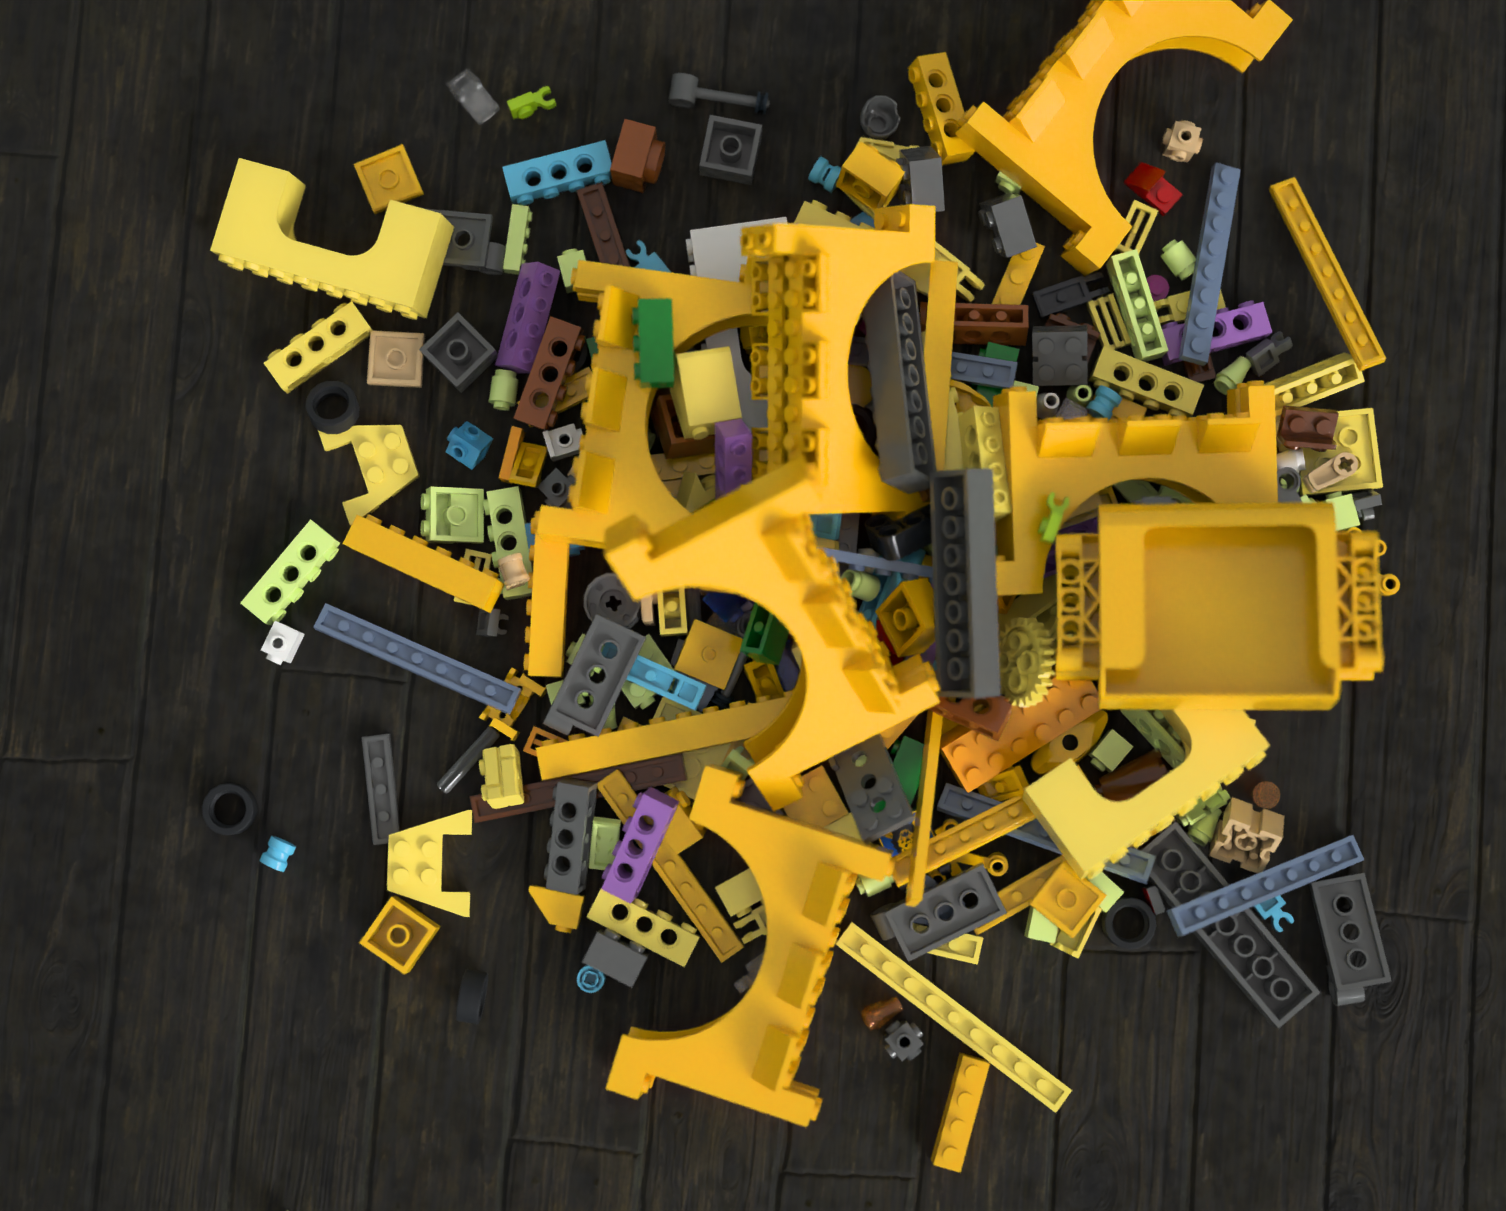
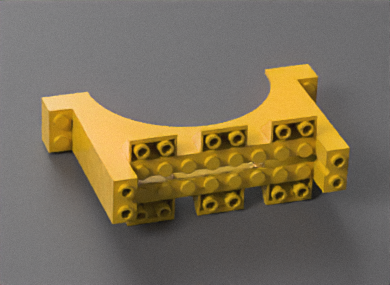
[955,0,1293,276]
[740,204,935,521]
[533,256,768,595]
[993,381,1278,595]
[604,455,941,812]
[606,764,897,1127]

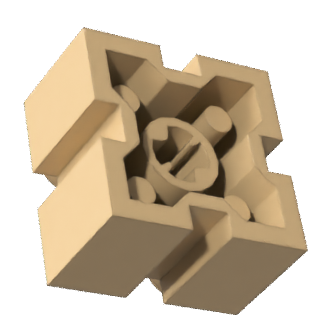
[1209,797,1284,873]

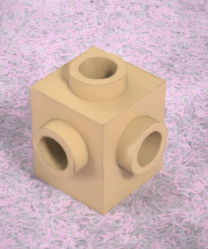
[1162,120,1203,163]

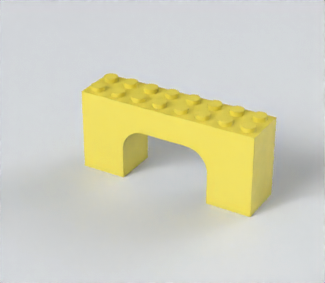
[210,158,454,320]
[1022,709,1270,880]

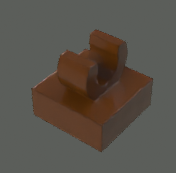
[1182,353,1216,383]

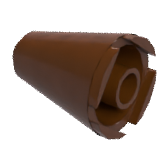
[1095,748,1167,802]

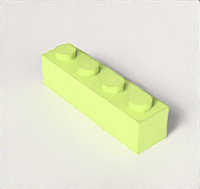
[503,204,533,275]

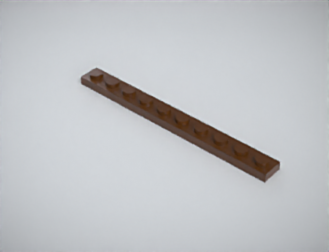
[576,182,671,439]

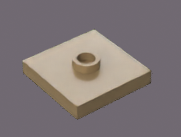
[367,331,425,388]
[640,592,658,626]

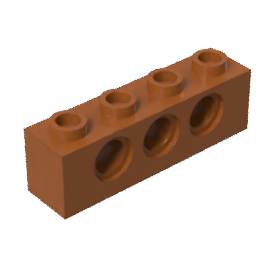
[919,302,1029,346]
[514,316,586,431]
[924,661,1012,741]

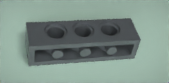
[544,777,598,895]

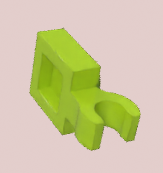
[507,86,556,119]
[1038,492,1069,544]

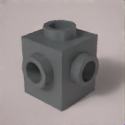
[538,468,576,510]
[883,1019,924,1061]

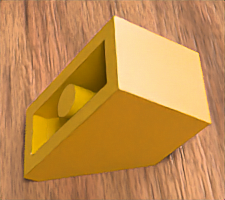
[529,885,585,933]

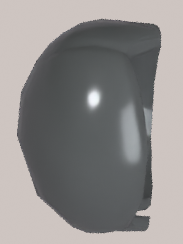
[860,95,900,139]

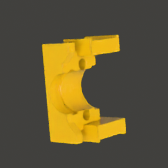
[479,668,547,741]

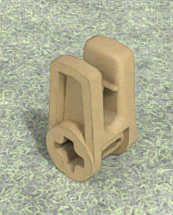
[1303,452,1358,493]
[498,553,530,590]

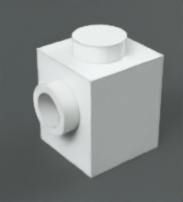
[261,621,305,665]

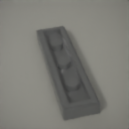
[362,734,401,845]

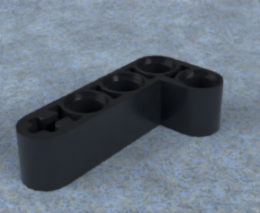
[865,503,932,561]

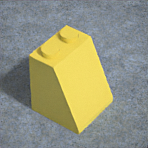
[669,346,742,440]

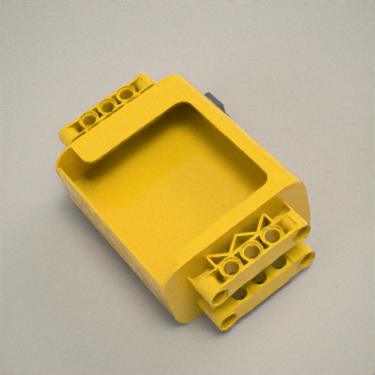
[1055,497,1383,710]

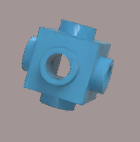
[446,421,493,469]

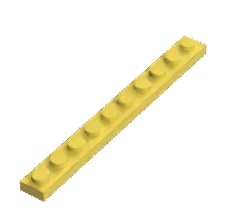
[835,922,1072,1113]

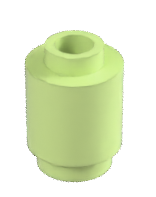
[1161,239,1196,280]
[489,369,519,411]
[841,569,880,602]
[855,874,895,897]

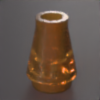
[860,996,903,1031]

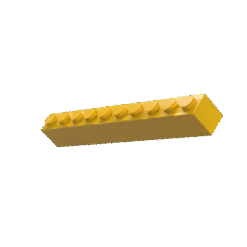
[536,690,794,781]

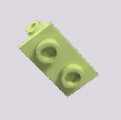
[1175,784,1231,827]

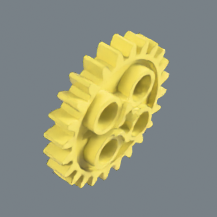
[999,617,1056,707]

